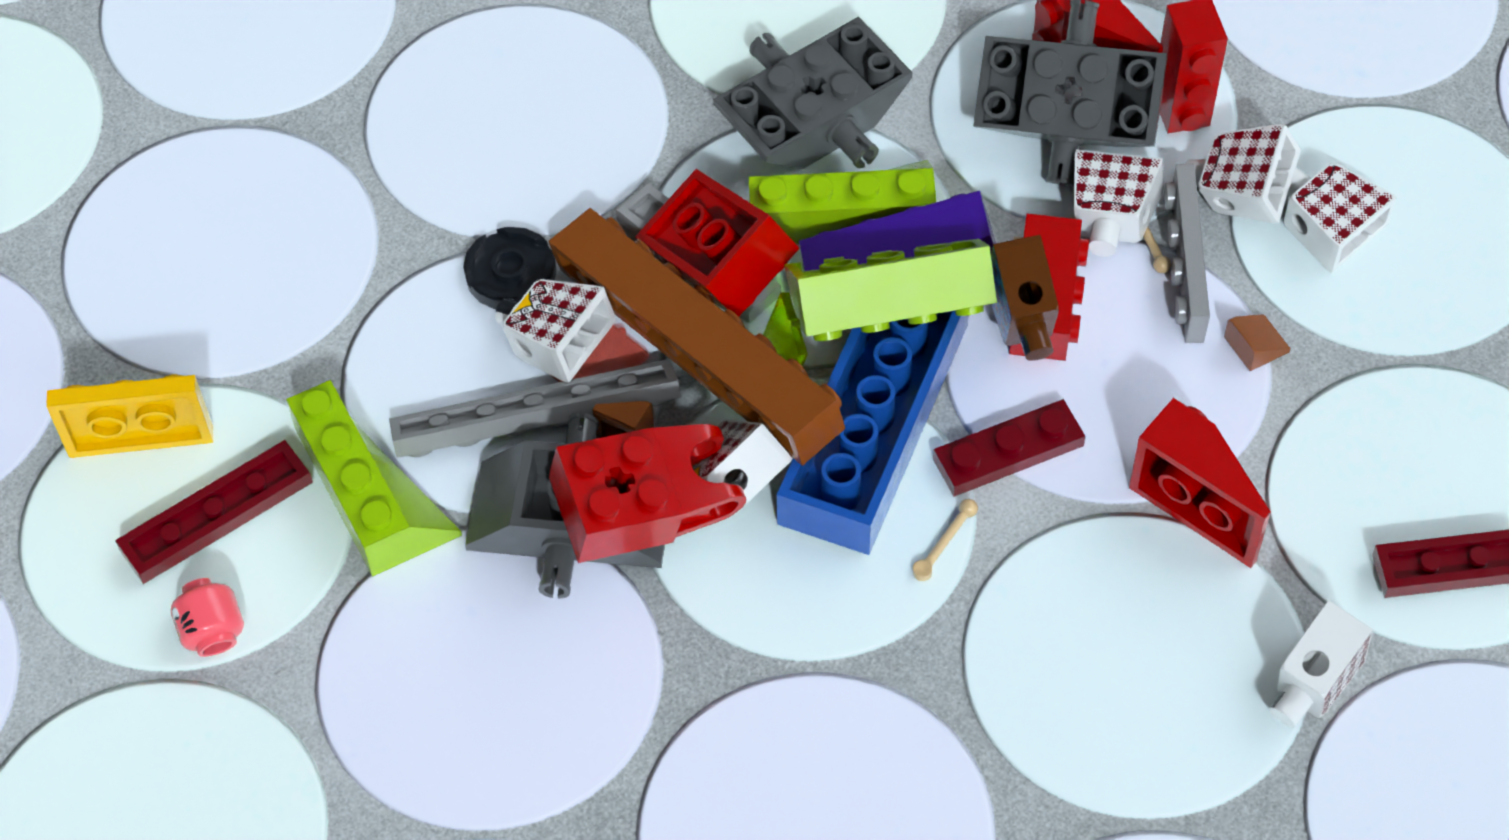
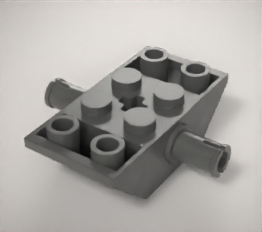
[973,0,1168,186]
[713,16,913,169]
[465,413,665,599]

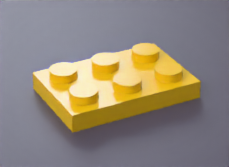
[46,374,214,458]

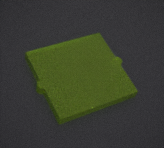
[763,292,808,367]

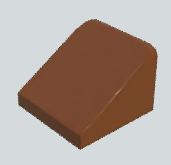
[1224,314,1291,371]
[592,401,654,438]

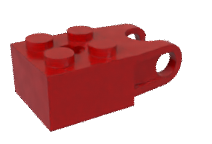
[549,424,746,563]

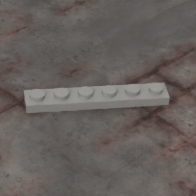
[389,359,681,458]

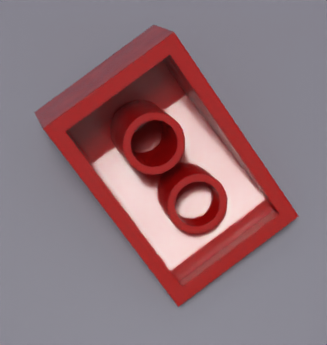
[1032,0,1163,53]
[635,169,800,317]
[1129,397,1271,568]

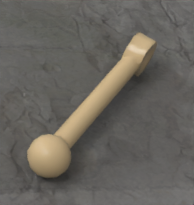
[1143,227,1171,274]
[913,499,978,581]

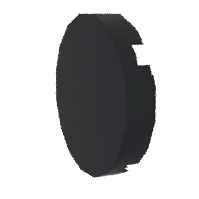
[463,227,557,309]

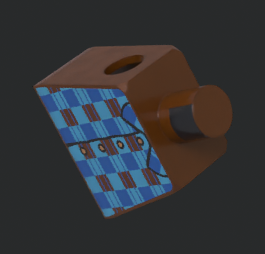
[991,235,1059,361]

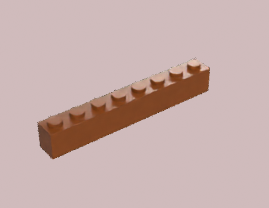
[548,208,846,466]

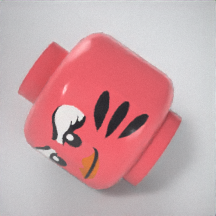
[170,578,244,657]

